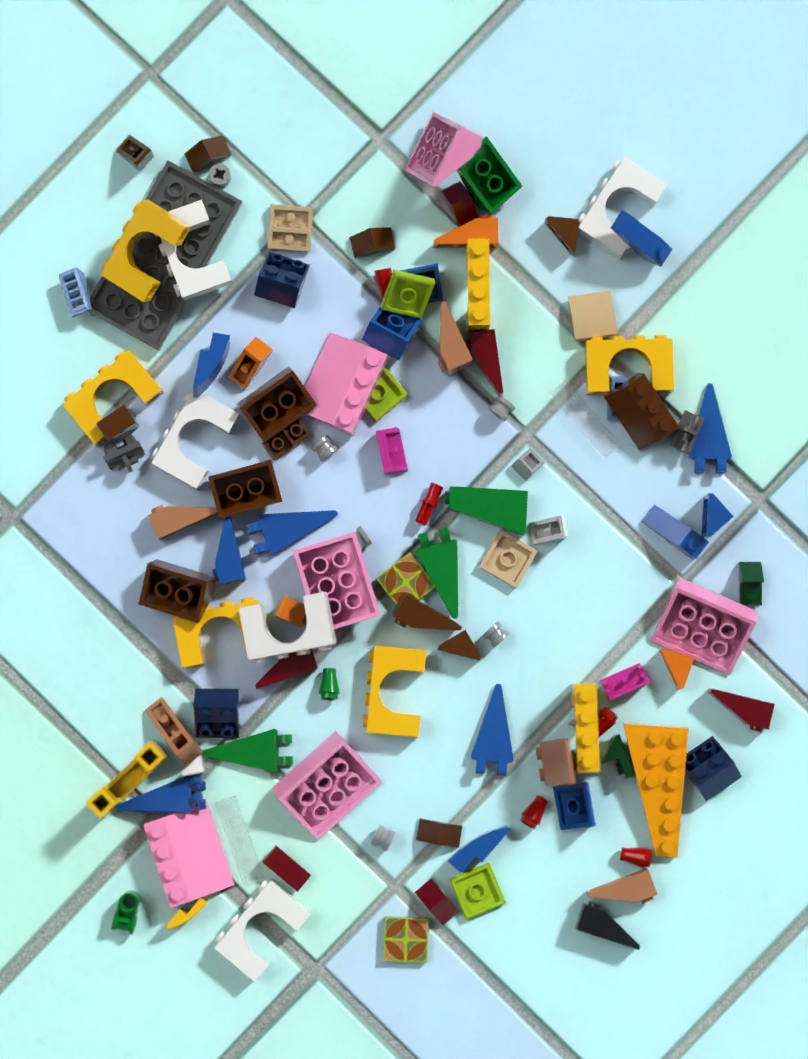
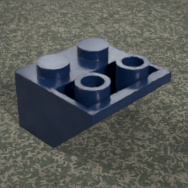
[254,252,310,308]
[194,689,240,738]
[685,736,742,801]

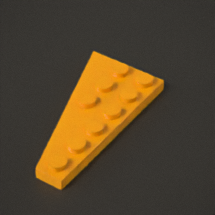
[623,723,689,857]

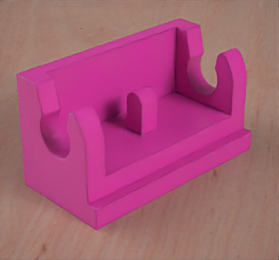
[376,427,408,475]
[600,663,650,700]

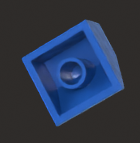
[361,307,422,360]

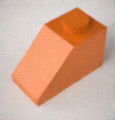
[228,337,273,390]
[276,595,307,627]

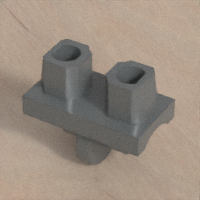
[669,410,705,454]
[103,435,146,473]

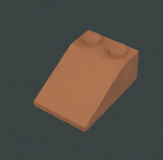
[437,301,473,376]
[535,738,576,786]

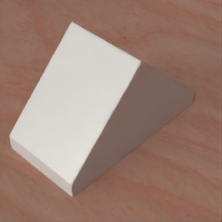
[529,515,568,544]

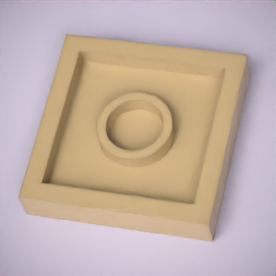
[479,529,538,588]

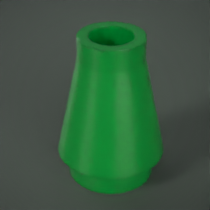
[318,668,340,700]

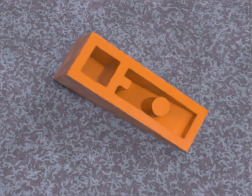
[433,215,498,248]

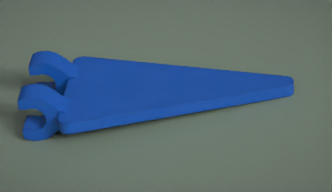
[689,383,732,474]
[247,510,338,555]
[471,684,514,776]
[116,775,206,814]

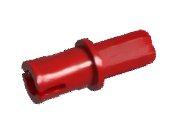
[415,483,443,526]

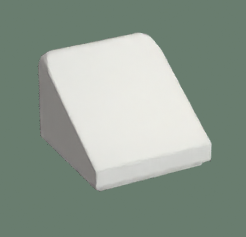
[181,755,205,777]

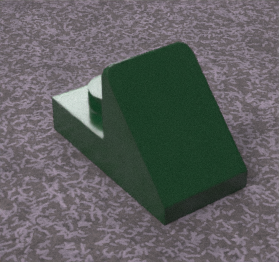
[739,562,764,605]
[601,734,634,778]

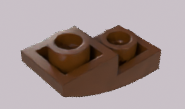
[261,418,311,461]

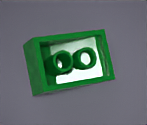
[457,136,523,214]

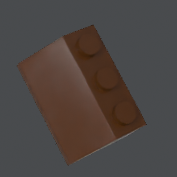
[237,366,317,442]
[604,372,679,450]
[208,459,282,519]
[138,559,216,623]

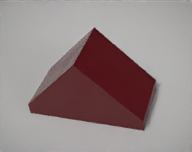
[441,181,479,227]
[415,878,459,925]

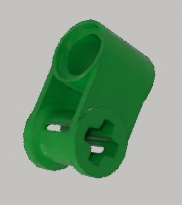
[111,890,141,935]

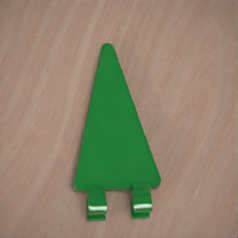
[416,527,458,619]
[201,729,293,772]

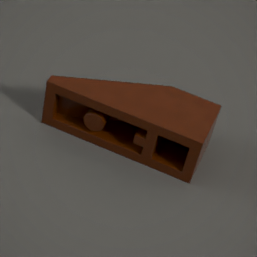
[391,592,462,631]

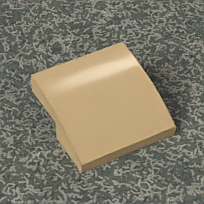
[268,204,314,251]
[568,290,618,342]

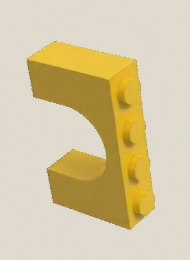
[101,200,191,302]
[466,239,490,333]
[585,335,674,395]
[62,350,164,446]
[172,597,259,668]
[363,646,427,737]
[571,683,600,772]
[85,740,169,819]

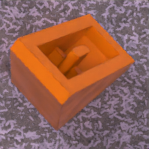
[659,648,694,690]

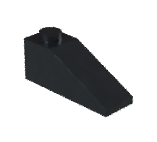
[575,901,640,950]

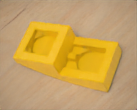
[166,897,209,929]

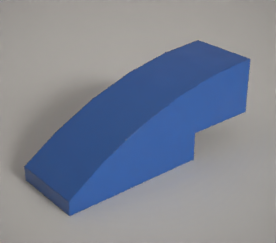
[193,332,230,398]
[447,825,511,873]

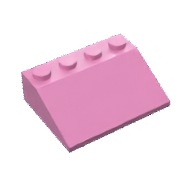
[404,112,483,187]
[304,332,389,436]
[293,532,380,630]
[651,577,758,675]
[272,731,382,840]
[143,802,235,908]

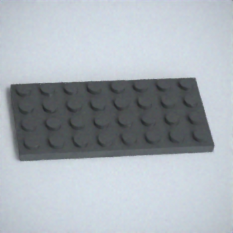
[89,160,243,351]

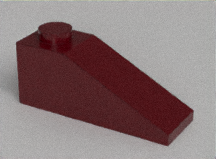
[465,329,503,396]
[255,648,318,689]
[708,688,775,732]

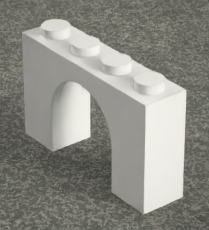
[578,157,668,259]
[155,200,232,301]
[151,391,240,490]
[239,592,337,663]
[214,879,312,982]

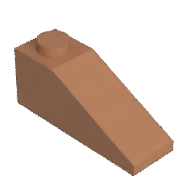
[148,505,218,540]
[145,697,203,765]
[585,868,657,904]

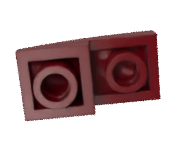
[262,845,311,892]

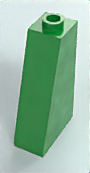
[445,486,528,535]

